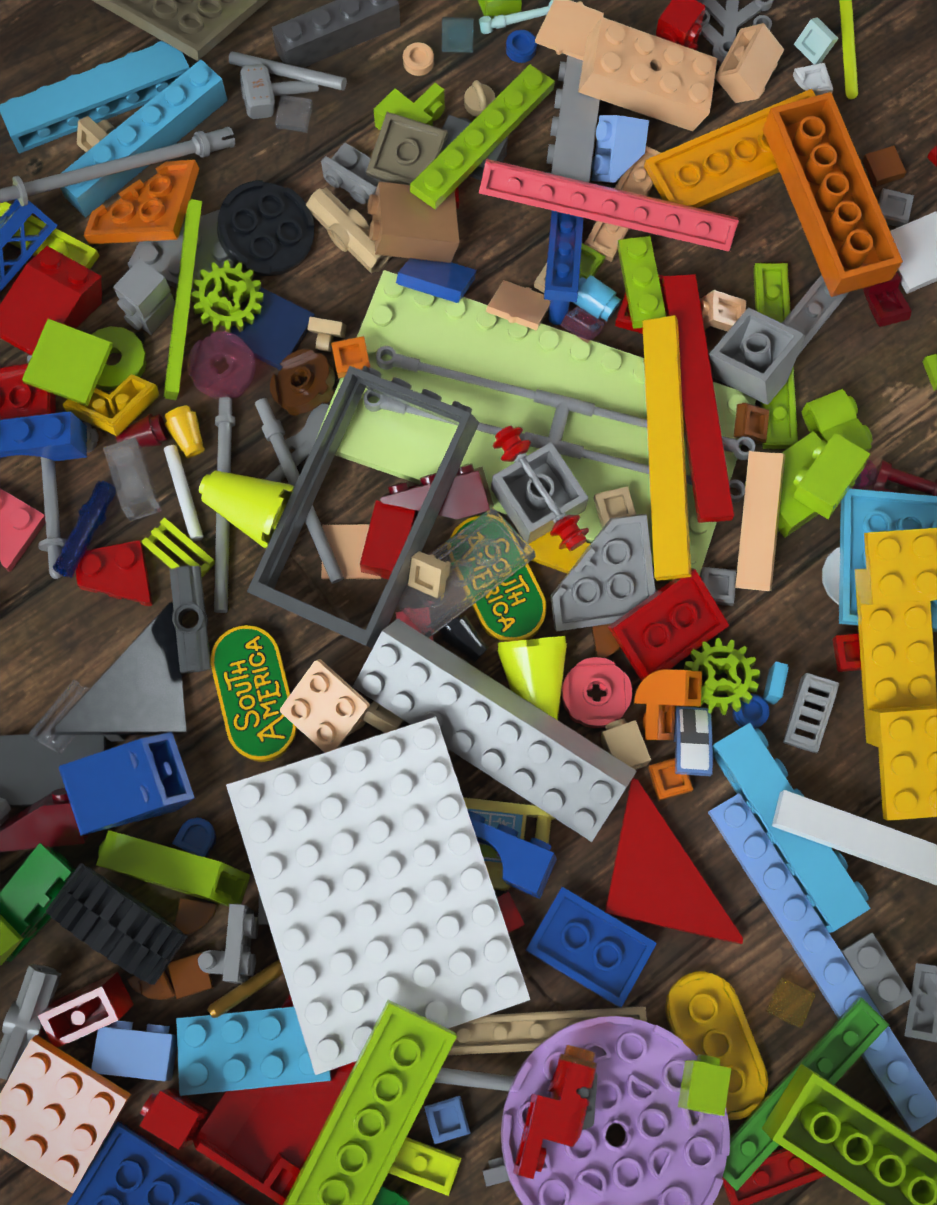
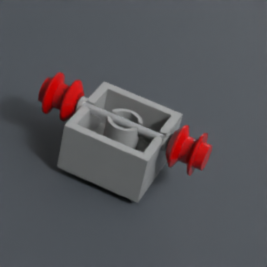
[491,426,589,551]

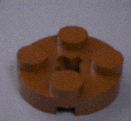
[270,349,335,416]

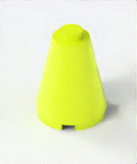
[199,470,295,548]
[497,636,567,720]

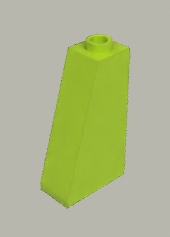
[96,830,251,907]

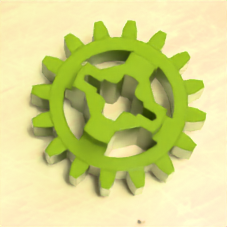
[191,260,263,334]
[684,638,760,715]

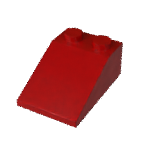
[0,246,102,356]

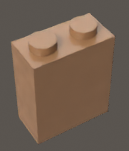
[368,181,459,263]

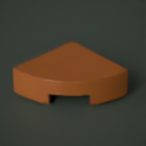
[591,624,620,659]
[175,898,218,935]
[127,969,176,1000]

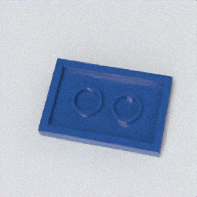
[525,887,657,1008]

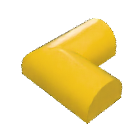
[63,374,159,436]

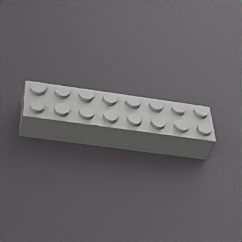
[353,618,637,842]

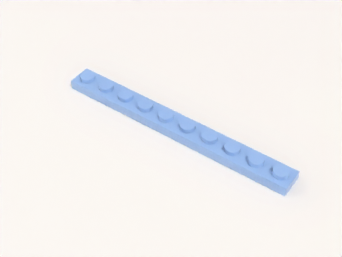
[708,793,937,1132]

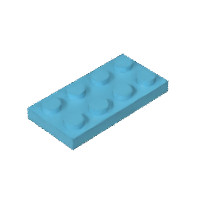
[176,1007,332,1096]

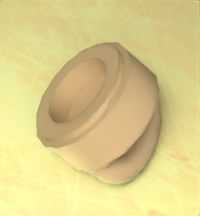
[464,80,495,117]

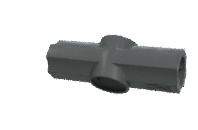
[169,566,212,673]

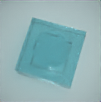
[442,17,473,53]

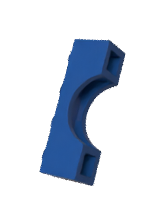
[0,411,87,461]
[468,810,557,899]

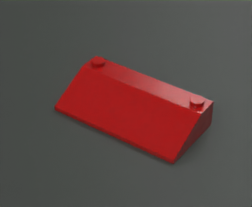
[193,994,356,1205]

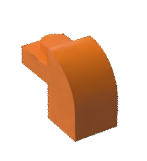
[634,669,702,740]

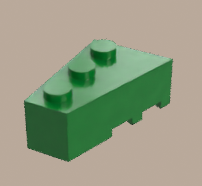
[0,843,76,962]

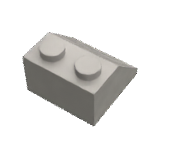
[709,307,805,405]

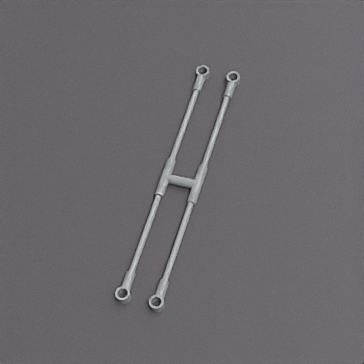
[364,346,755,503]

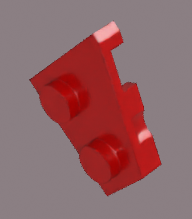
[73,540,153,606]

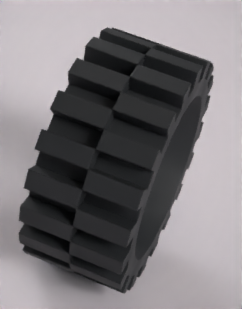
[46,863,188,985]

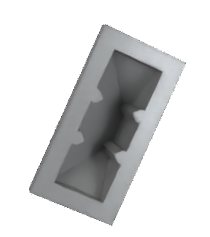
[904,963,937,1043]

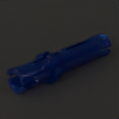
[52,481,117,578]

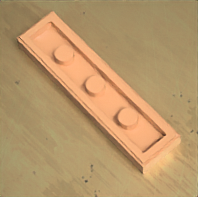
[585,146,661,262]
[735,451,785,591]

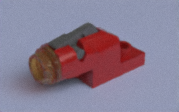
[513,1045,598,1179]

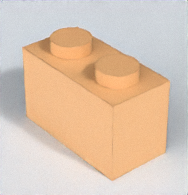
[715,23,784,103]

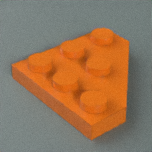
[84,159,199,244]

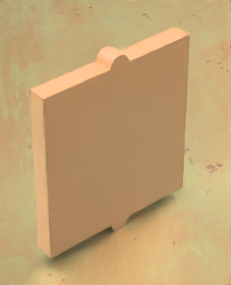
[535,0,604,60]
[486,280,550,330]
[321,524,381,579]

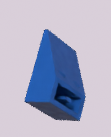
[58,732,195,836]

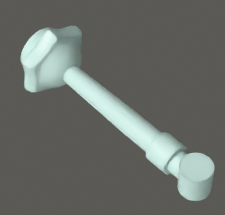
[479,0,554,34]

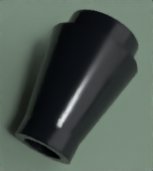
[438,611,489,662]

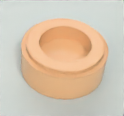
[403,42,434,76]

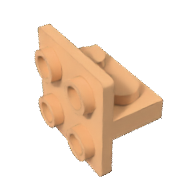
[280,659,370,753]

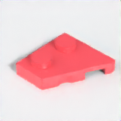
[0,488,46,572]

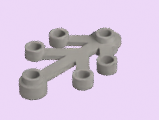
[697,0,773,66]

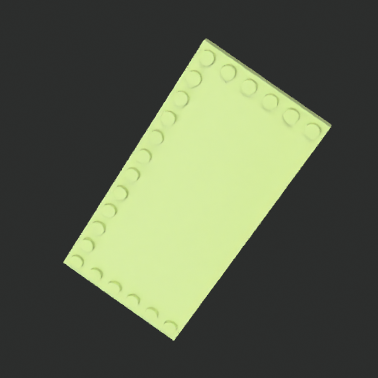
[315,270,756,576]

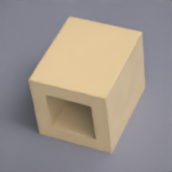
[600,719,651,770]

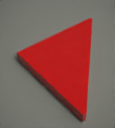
[605,778,743,945]

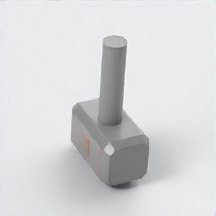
[240,63,319,119]

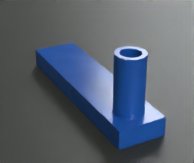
[544,211,583,325]

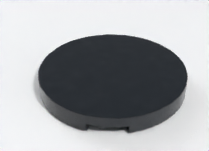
[217,180,315,276]

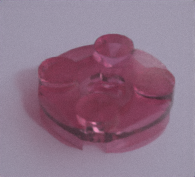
[187,331,256,399]

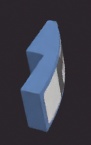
[674,706,713,776]

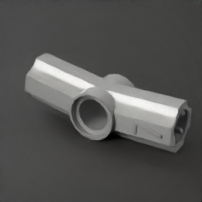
[0,964,61,1080]

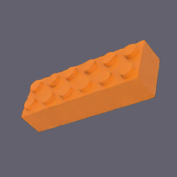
[762,92,903,297]

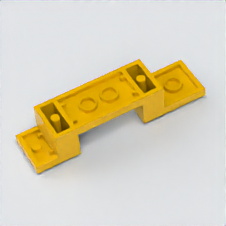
[855,528,937,821]

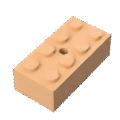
[578,17,717,131]

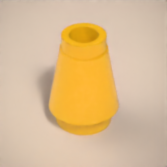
[165,405,205,458]

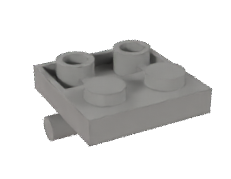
[198,904,259,984]

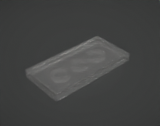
[397,507,536,638]

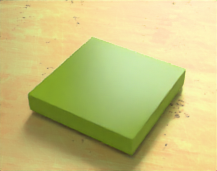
[22,319,113,406]

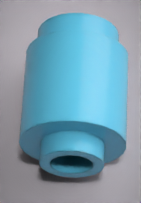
[573,275,621,322]

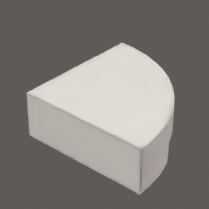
[793,63,833,95]

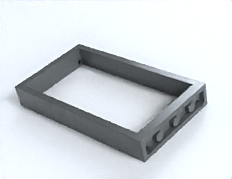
[247,366,480,649]

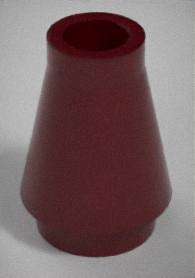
[116,414,169,451]

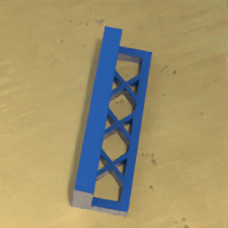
[0,199,58,292]

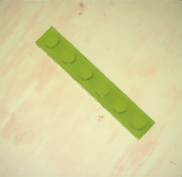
[410,64,555,209]

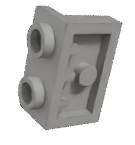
[321,142,385,204]

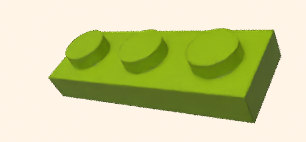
[617,236,666,329]

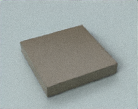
[366,112,449,185]

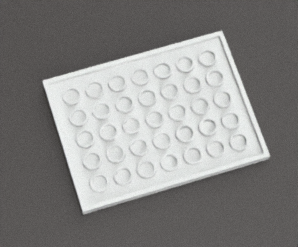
[226,717,530,1075]

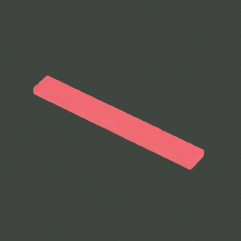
[479,159,739,251]

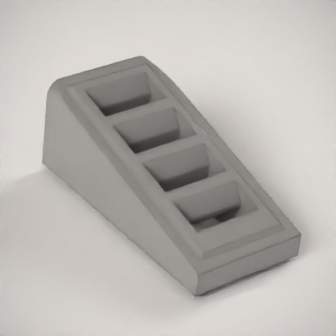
[783,673,839,754]

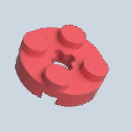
[561,657,632,728]

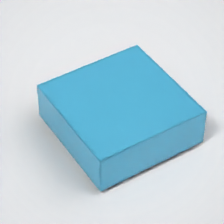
[763,662,789,705]

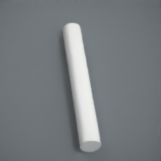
[164,445,204,541]

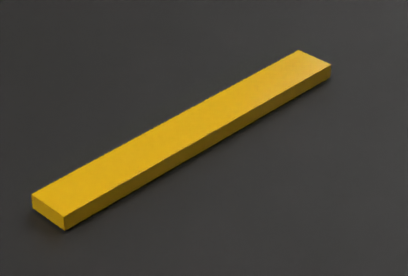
[642,315,692,581]

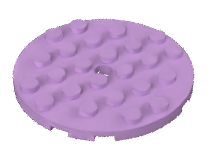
[501,1016,730,1205]

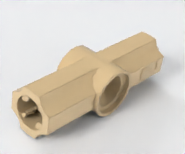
[306,188,392,274]

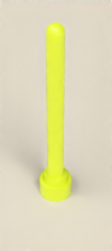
[839,0,858,100]

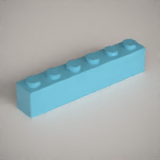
[0,41,189,153]
[61,59,228,218]
[712,723,871,933]

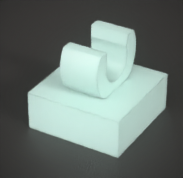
[794,17,839,65]

